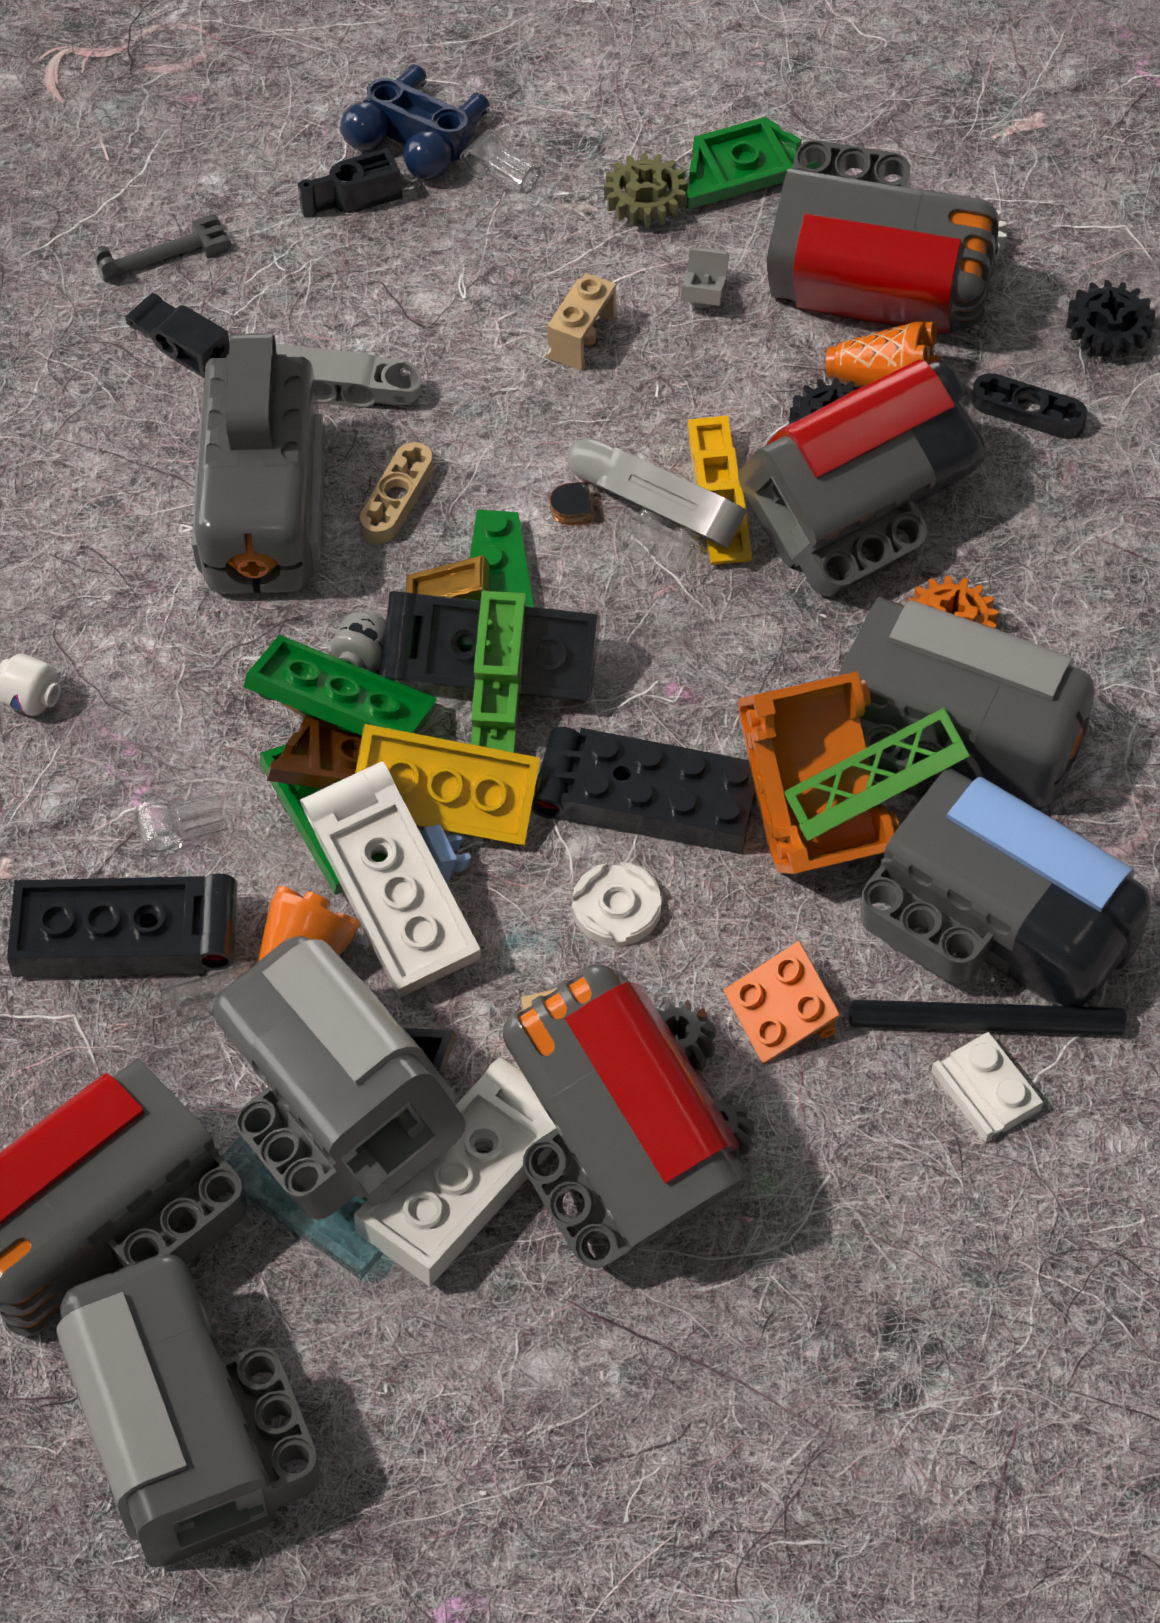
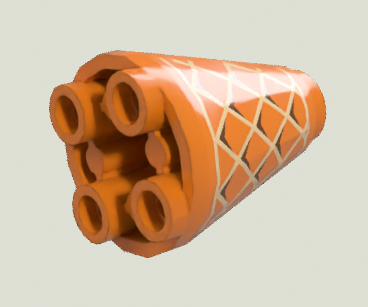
[826,322,942,388]

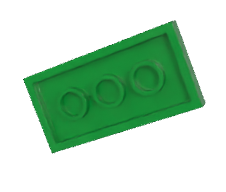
[243,635,437,735]

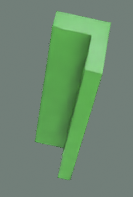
[784,707,970,841]

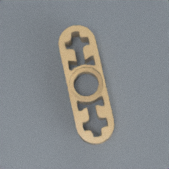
[360,442,433,544]

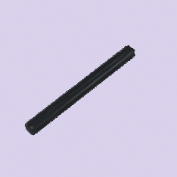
[849,999,1127,1035]

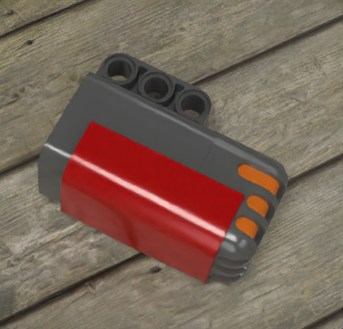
[767,140,999,334]
[503,964,750,1268]
[0,1059,248,1336]

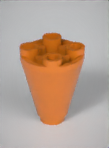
[258,885,361,961]

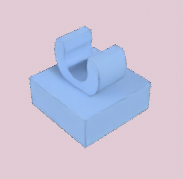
[422,824,471,885]

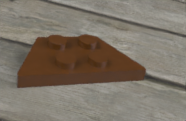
[267,716,362,789]

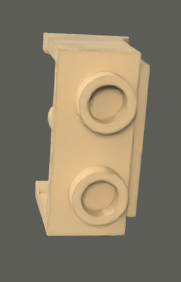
[546,273,616,371]

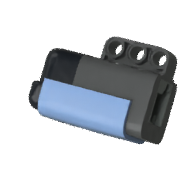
[860,767,1151,1007]

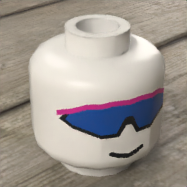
[0,653,61,716]

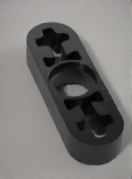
[971,373,1088,439]

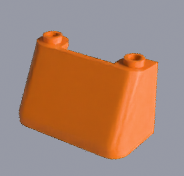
[738,671,900,874]

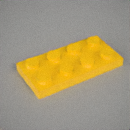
[355,724,540,846]

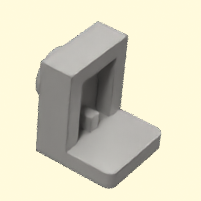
[680,247,729,308]

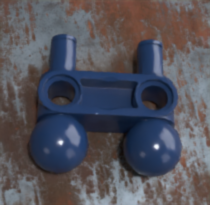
[340,64,490,180]

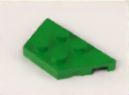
[687,117,823,209]

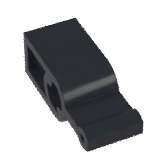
[297,147,403,218]
[125,293,230,378]

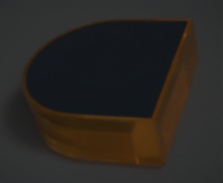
[549,481,593,525]

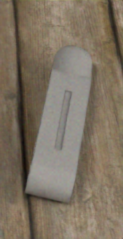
[276,344,422,407]
[567,438,747,548]

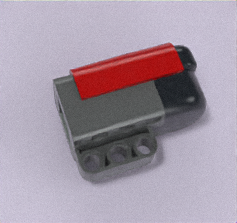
[738,359,986,597]

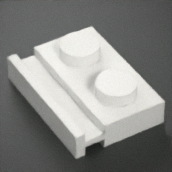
[931,1032,1043,1143]

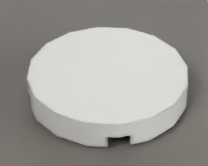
[572,862,662,947]

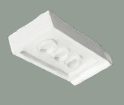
[300,761,481,998]
[354,1058,556,1287]

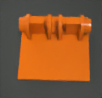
[723,941,841,1065]

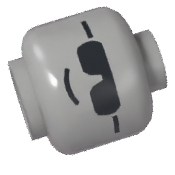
[330,610,386,673]

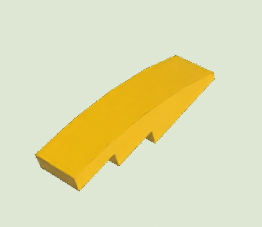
[687,415,752,565]

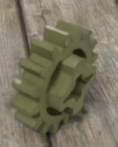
[604,153,688,227]

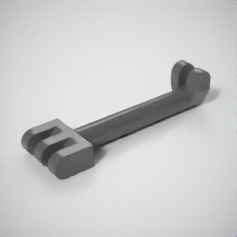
[94,215,232,281]

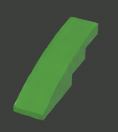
[471,591,526,753]

